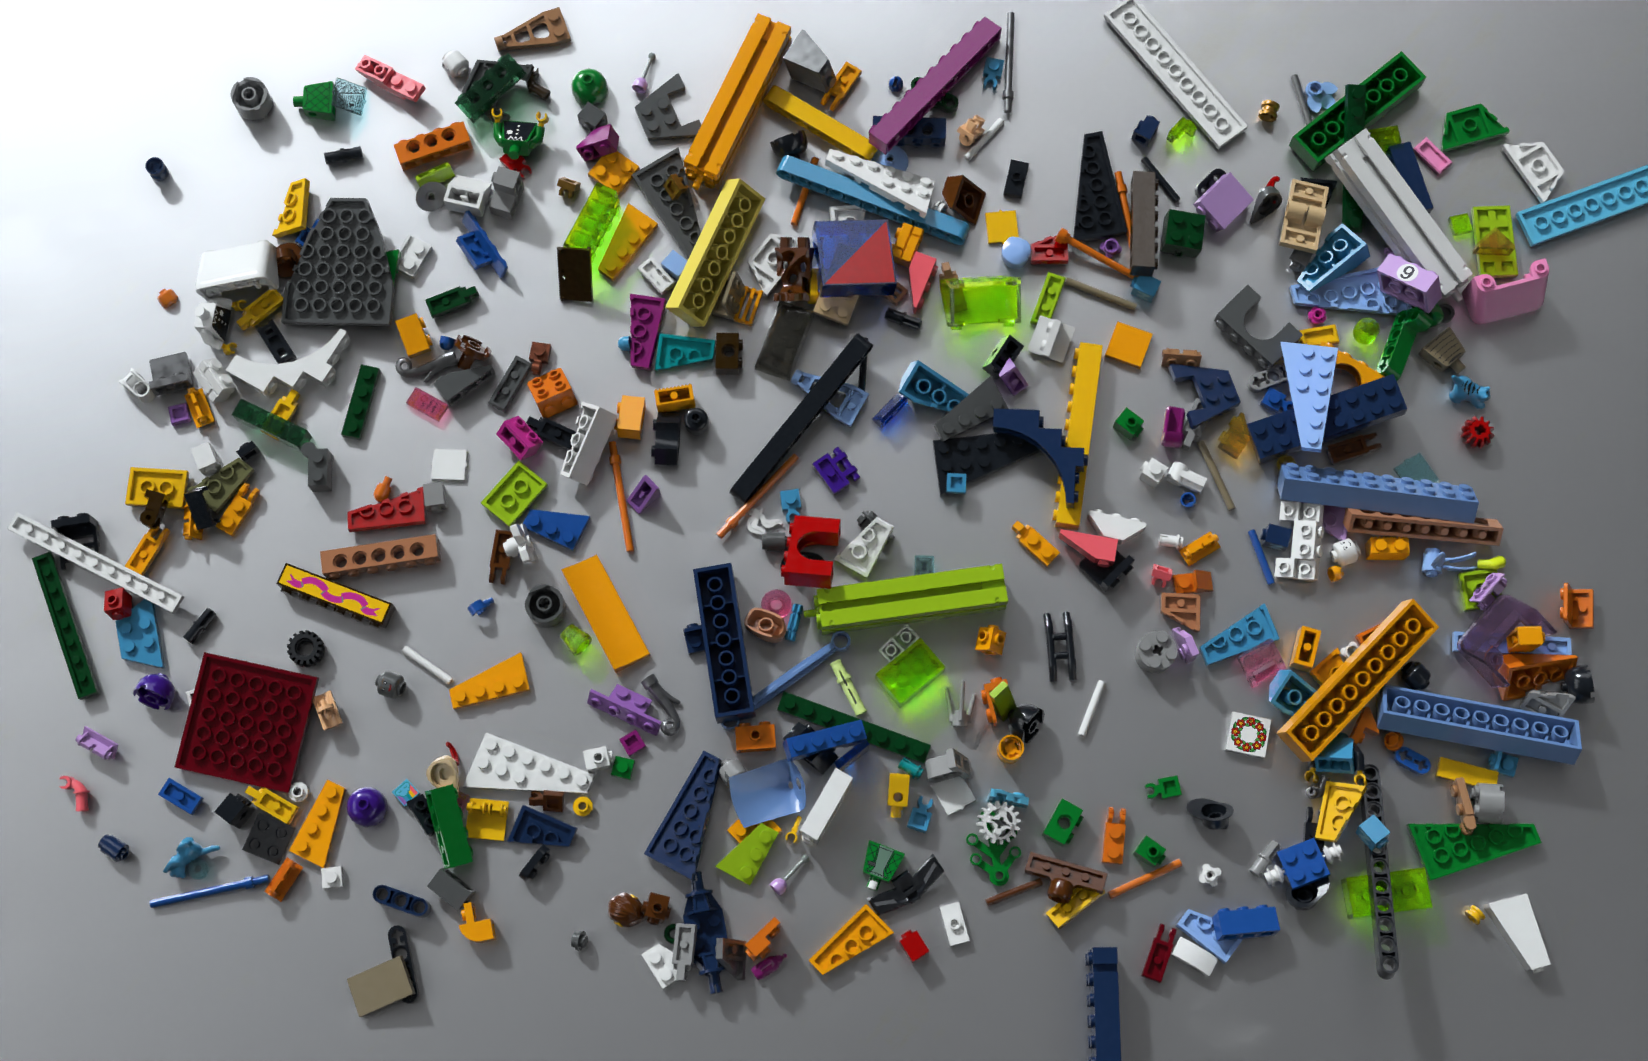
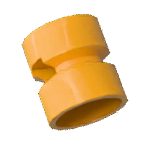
[997,735,1024,764]

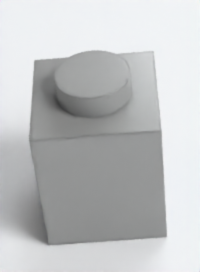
[423,482,447,513]

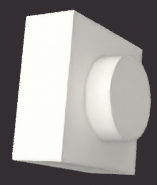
[321,866,344,889]

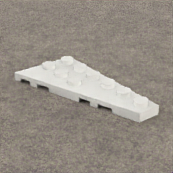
[462,732,595,794]

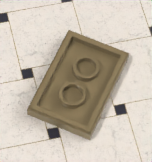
[347,955,416,1017]

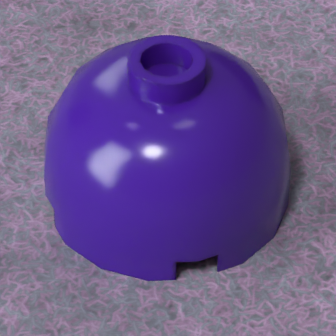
[133,673,175,710]
[347,787,388,827]

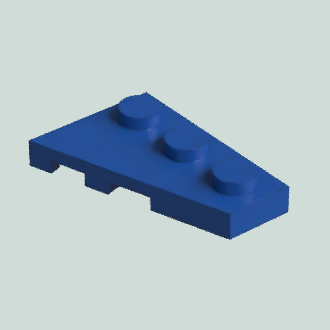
[523,509,590,551]

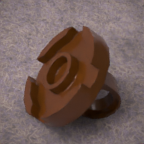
[276,243,302,280]
[454,335,492,370]

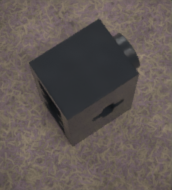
[982,335,1024,379]
[215,793,255,829]

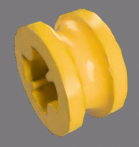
[1465,905,1485,925]

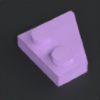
[1172,627,1200,664]

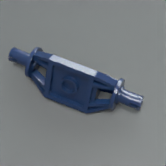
[683,871,728,994]

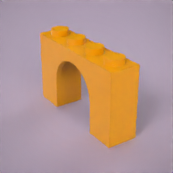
[1319,341,1385,386]

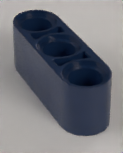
[372,885,431,918]

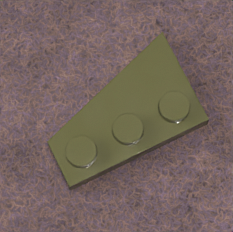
[187,458,255,514]

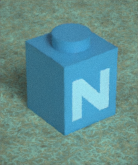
[1130,276,1161,303]
[1356,815,1391,851]

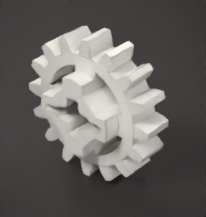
[977,801,1021,844]

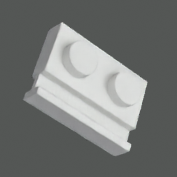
[398,234,433,279]

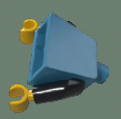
[1304,733,1367,786]

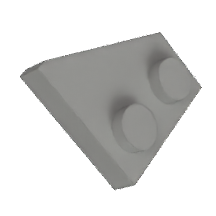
[1520,690,1576,717]

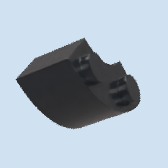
[651,412,681,465]
[783,722,839,774]

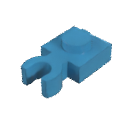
[983,57,1004,90]
[780,489,801,524]
[907,796,933,833]

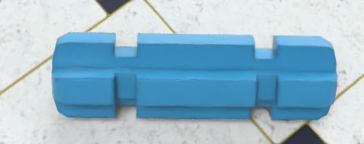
[785,604,803,642]

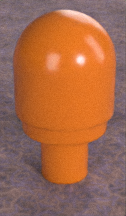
[373,476,392,502]

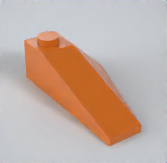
[1494,653,1578,701]

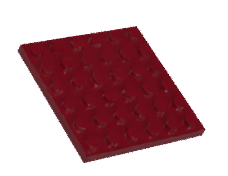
[174,652,319,793]

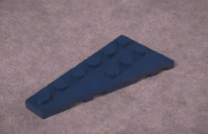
[644,751,722,881]

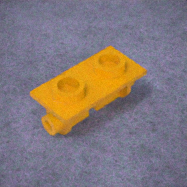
[184,387,215,429]
[183,502,203,540]
[1178,531,1221,566]

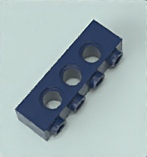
[872,116,946,148]

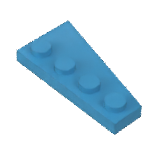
[1199,603,1280,666]

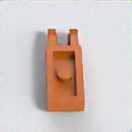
[1102,807,1126,865]

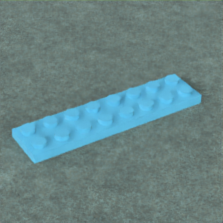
[1515,165,1648,247]

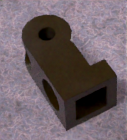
[140,489,170,529]

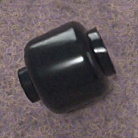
[684,408,709,435]
[1401,661,1431,690]

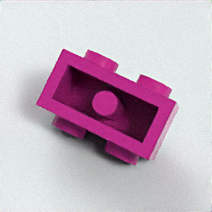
[496,416,543,460]

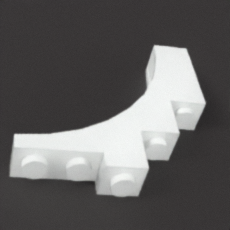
[226,328,350,397]

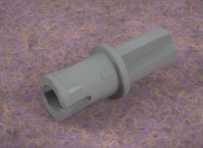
[1249,840,1281,878]

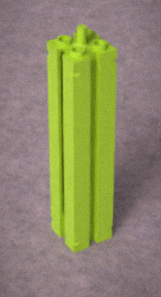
[803,564,1008,635]

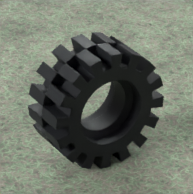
[287,630,325,667]

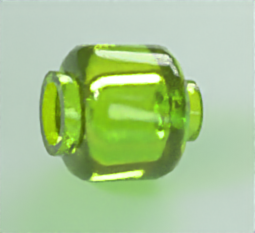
[1353,317,1380,345]

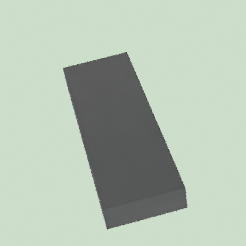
[488,355,532,413]

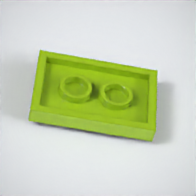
[481,460,548,528]

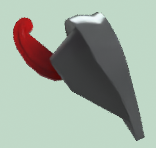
[1250,176,1282,224]

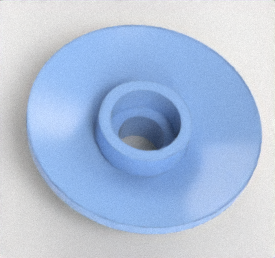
[872,146,908,171]

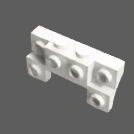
[1274,501,1324,581]

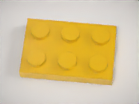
[125,467,189,509]

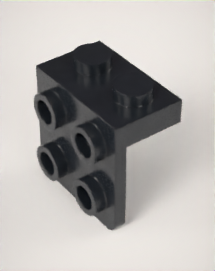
[1079,550,1135,592]

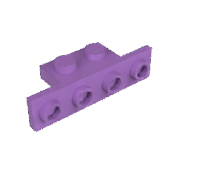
[587,684,662,736]

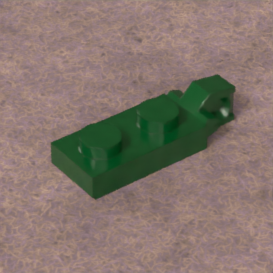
[425,286,479,318]

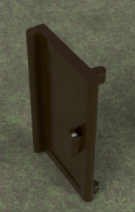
[557,247,593,302]

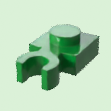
[1144,775,1182,799]

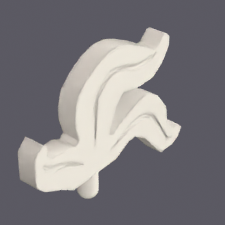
[746,508,782,536]

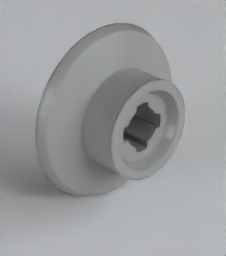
[416,182,447,212]

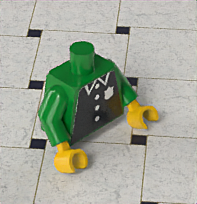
[491,108,549,159]

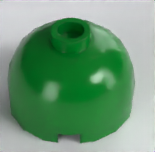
[571,68,608,106]

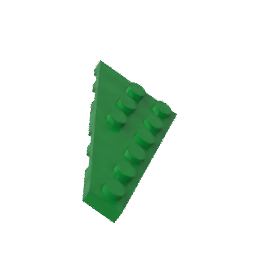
[1406,824,1542,881]

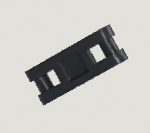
[256,319,297,364]

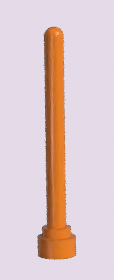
[1055,228,1136,279]

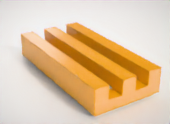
[734,286,763,327]

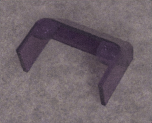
[1457,595,1557,687]

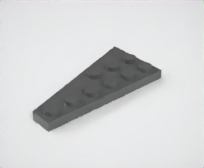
[632,147,701,260]

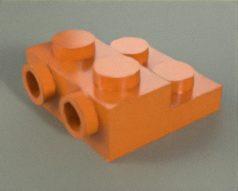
[745,917,781,962]

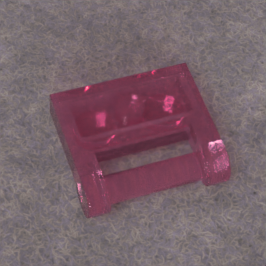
[1237,638,1286,688]

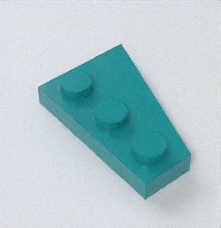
[655,333,716,371]

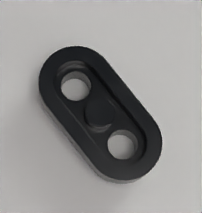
[1195,169,1226,198]
[519,845,551,881]

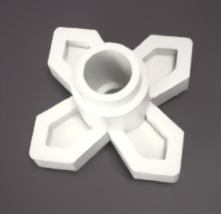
[503,524,538,563]

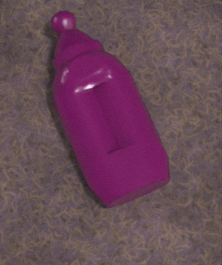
[751,953,787,980]

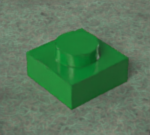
[611,756,635,780]

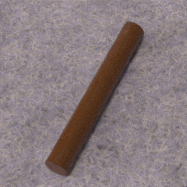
[985,878,1043,907]

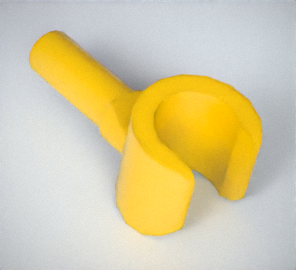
[786,816,802,843]

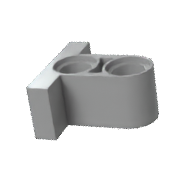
[925,748,971,783]

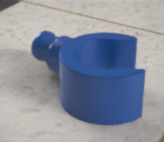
[467,597,494,616]

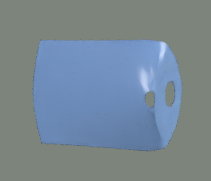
[729,759,806,828]

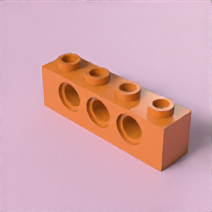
[394,122,473,171]

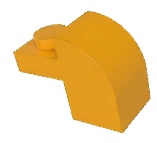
[459,902,497,943]

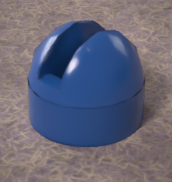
[889,76,903,92]
[439,336,455,350]
[1180,492,1197,508]

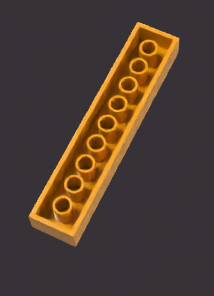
[1276,599,1439,762]

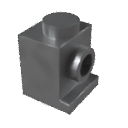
[1289,249,1313,273]

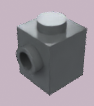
[577,102,607,133]

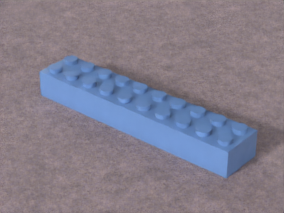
[1277,463,1479,524]
[1376,684,1582,765]

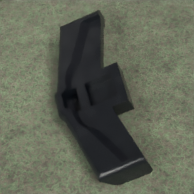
[867,854,944,916]

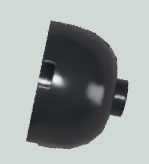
[770,130,808,159]
[1560,665,1595,704]
[1007,704,1045,744]

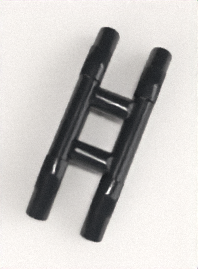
[1043,612,1077,682]

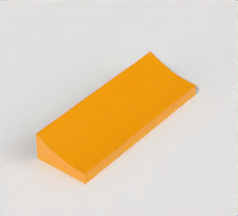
[561,554,650,673]

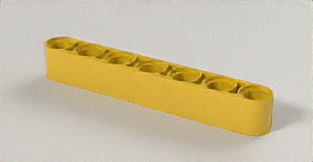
[763,85,878,161]

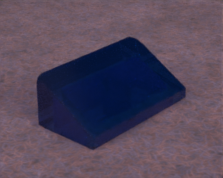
[872,393,908,428]

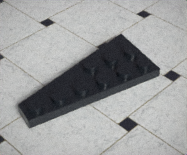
[1073,131,1128,243]
[933,433,1040,497]

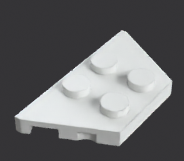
[1501,142,1564,203]
[748,233,798,297]

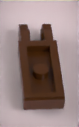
[1326,432,1382,465]
[489,529,513,585]

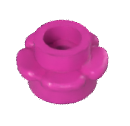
[1308,307,1326,325]

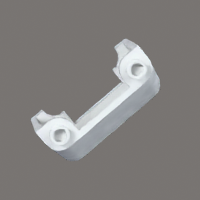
[195,240,279,301]

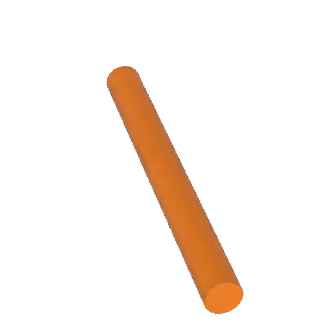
[791,157,819,226]
[1107,859,1182,899]

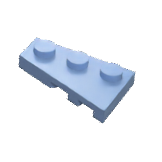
[1176,909,1243,964]

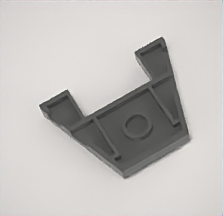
[462,59,534,123]
[635,73,701,141]

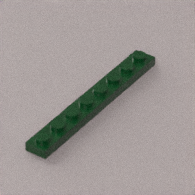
[1342,84,1366,234]
[32,552,99,700]
[777,691,931,764]

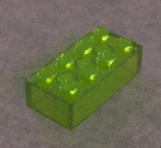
[563,182,621,262]
[1341,867,1433,920]

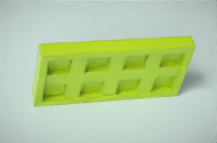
[1471,205,1518,278]

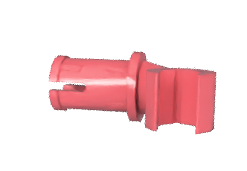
[59,776,90,812]

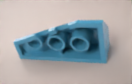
[1297,223,1370,293]
[898,360,969,412]
[1269,670,1317,716]

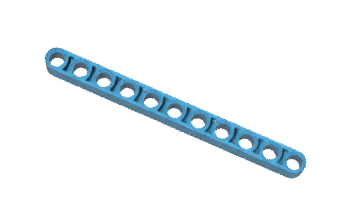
[776,155,970,245]

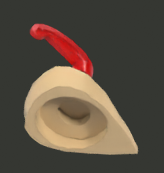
[426,742,460,798]

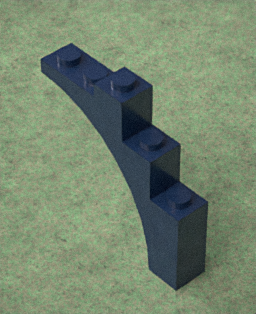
[993,408,1088,509]

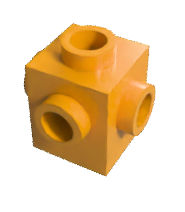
[975,625,1006,655]

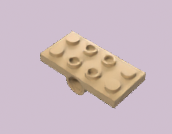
[1279,179,1329,254]
[813,244,864,326]

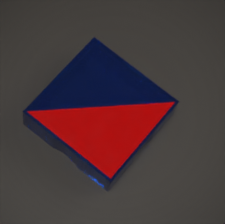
[812,219,897,297]

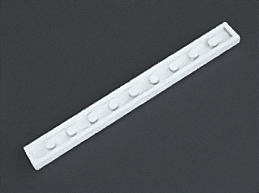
[7,512,184,614]

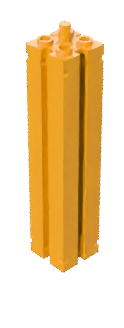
[684,13,792,190]

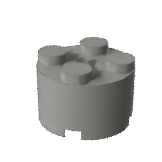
[230,77,272,120]
[1135,631,1178,673]
[1470,783,1505,824]

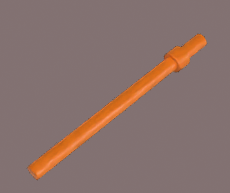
[1114,171,1139,277]
[609,441,634,552]
[716,453,799,539]

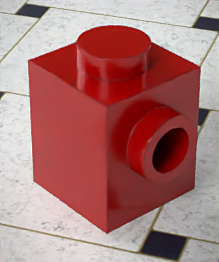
[104,587,132,620]

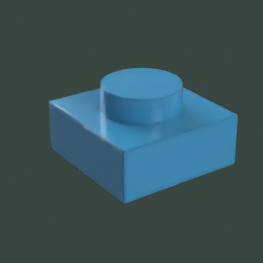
[946,473,966,494]

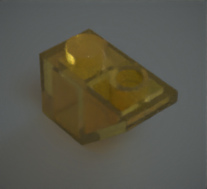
[1218,412,1250,460]

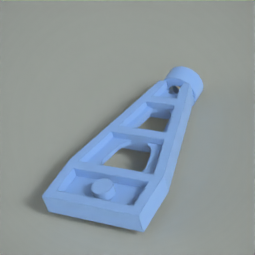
[791,369,869,427]

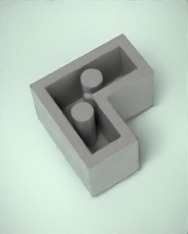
[488,166,525,220]

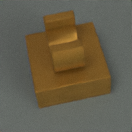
[663,173,689,200]
[557,177,581,199]

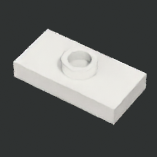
[637,256,676,296]
[939,902,970,946]

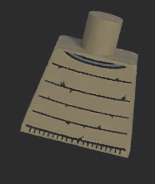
[1418,327,1466,374]

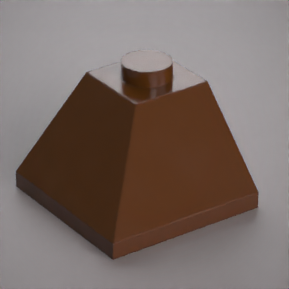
[942,175,986,226]

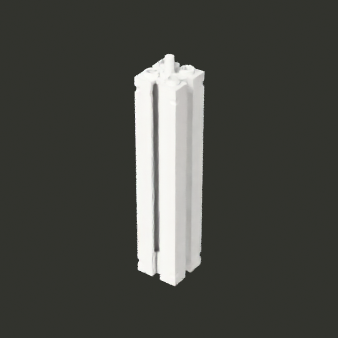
[1324,128,1473,302]

